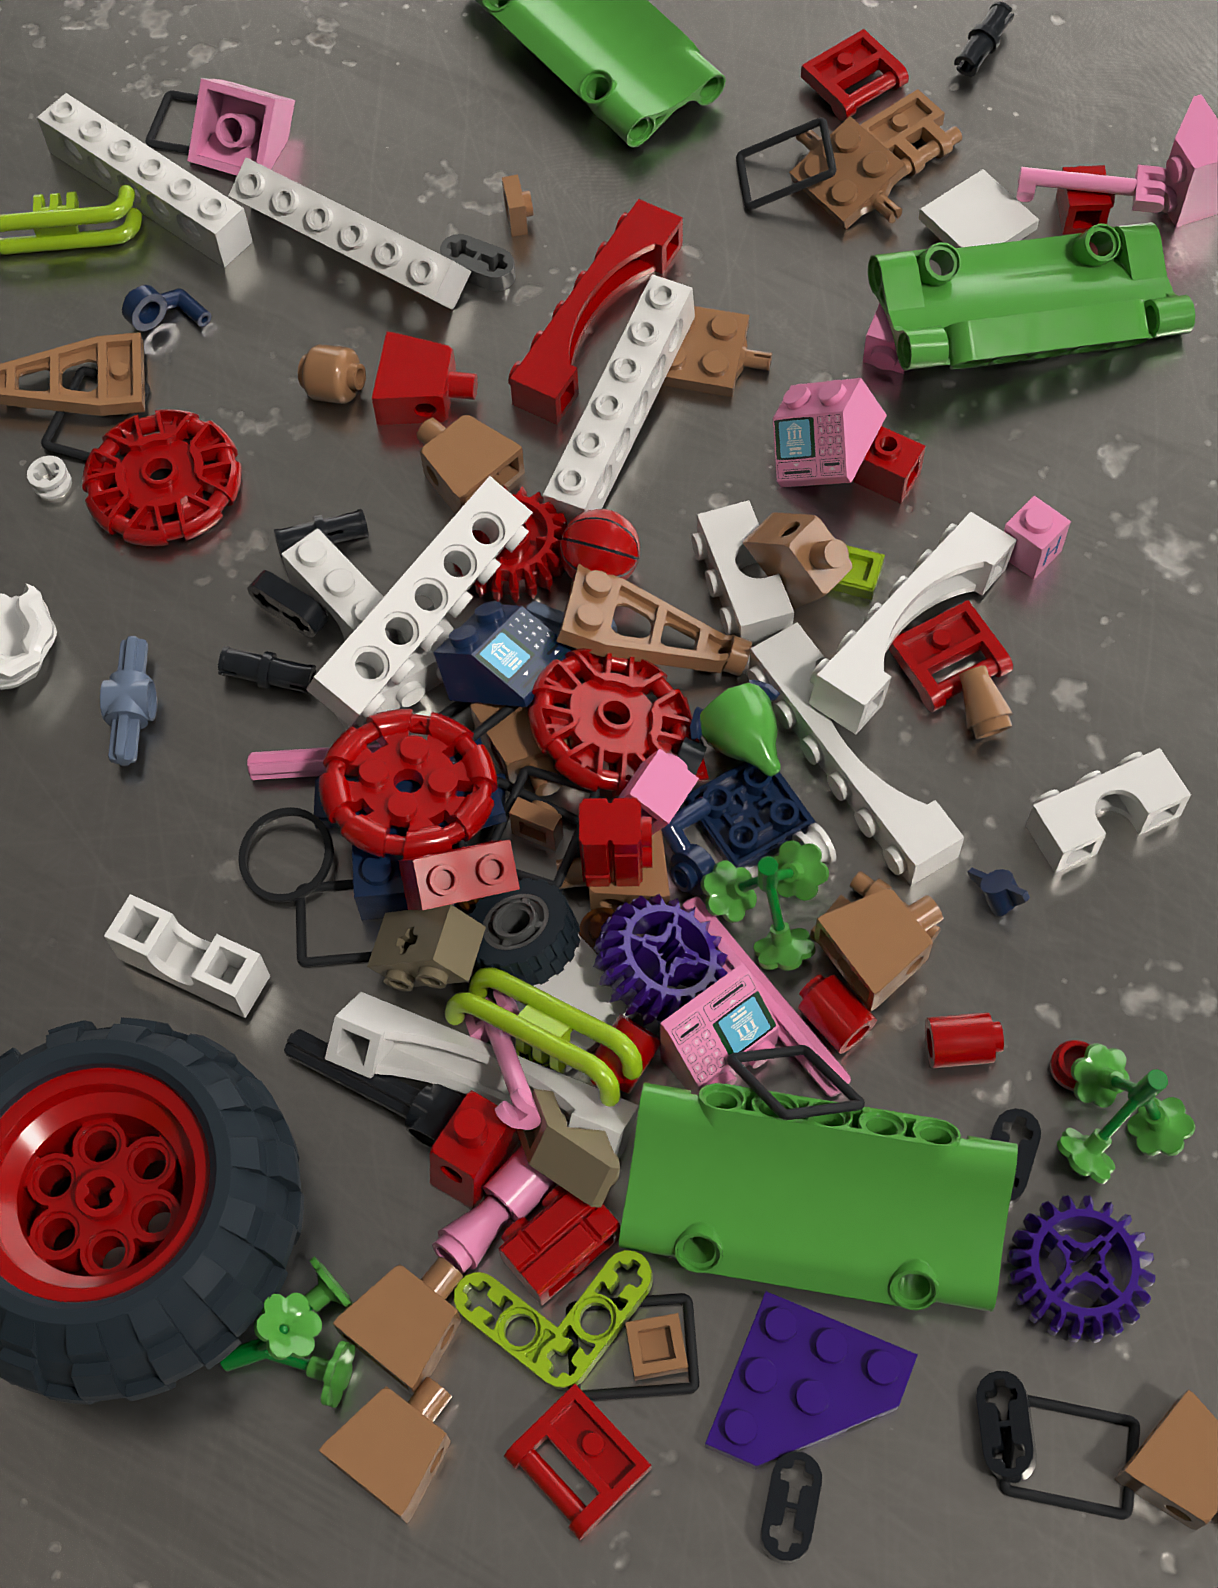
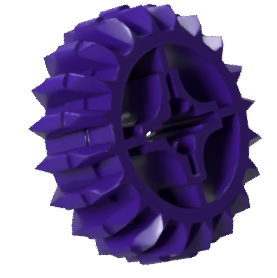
[593,894,728,1026]
[1007,1195,1156,1343]

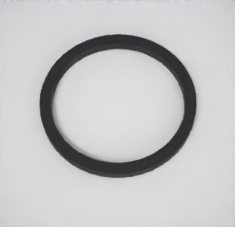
[239,807,334,903]

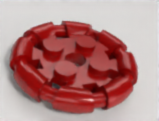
[82,409,242,547]
[528,648,693,797]
[319,709,497,859]

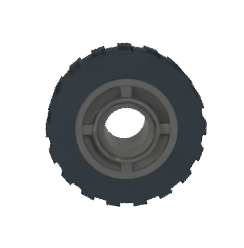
[468,878,580,986]

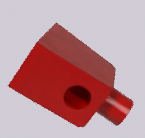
[372,331,478,425]
[429,1090,520,1210]

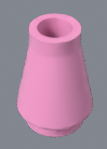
[432,1196,510,1275]

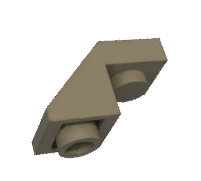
[516,1089,620,1207]

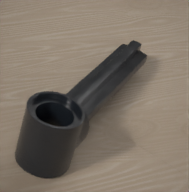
[284,1029,464,1148]

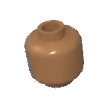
[298,344,366,404]

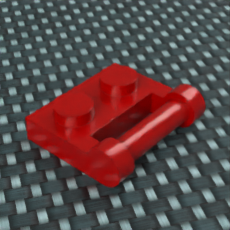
[801,29,909,121]
[888,600,1013,712]
[504,1384,652,1541]

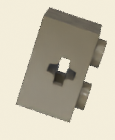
[367,904,486,991]

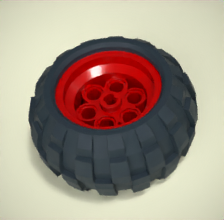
[0,1017,304,1405]

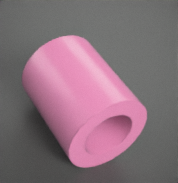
[482,1145,557,1221]

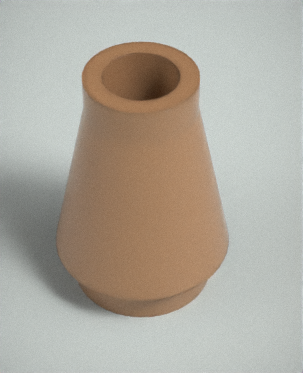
[959,665,1013,739]

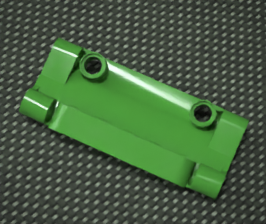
[475,0,726,147]
[868,222,1195,370]
[619,1083,1018,1312]

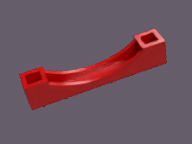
[508,199,683,425]

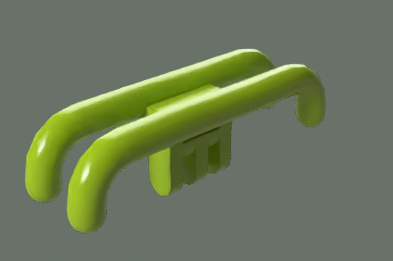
[0,185,142,255]
[445,967,643,1107]

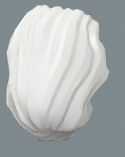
[0,584,57,690]

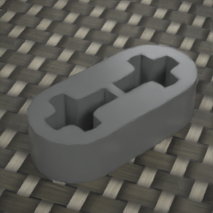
[440,234,516,292]

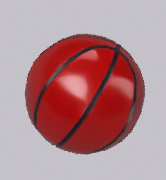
[560,509,640,580]

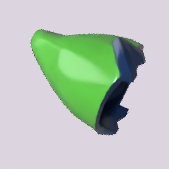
[690,680,781,776]

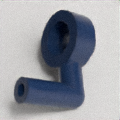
[122,285,212,331]
[661,797,716,896]

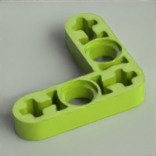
[454,1250,653,1391]

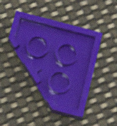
[705,1291,918,1470]

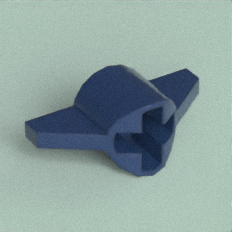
[967,867,1030,917]

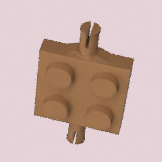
[789,116,908,230]
[662,306,772,397]

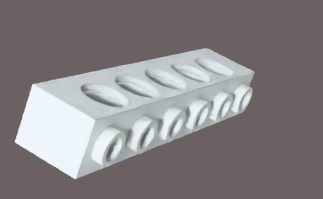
[37,93,253,268]
[228,157,471,310]
[543,274,695,525]
[306,476,533,727]

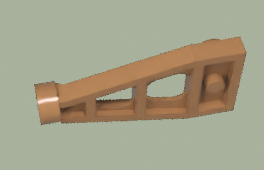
[0,332,145,416]
[556,564,752,676]

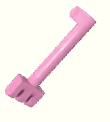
[1017,165,1167,213]
[464,990,541,1130]

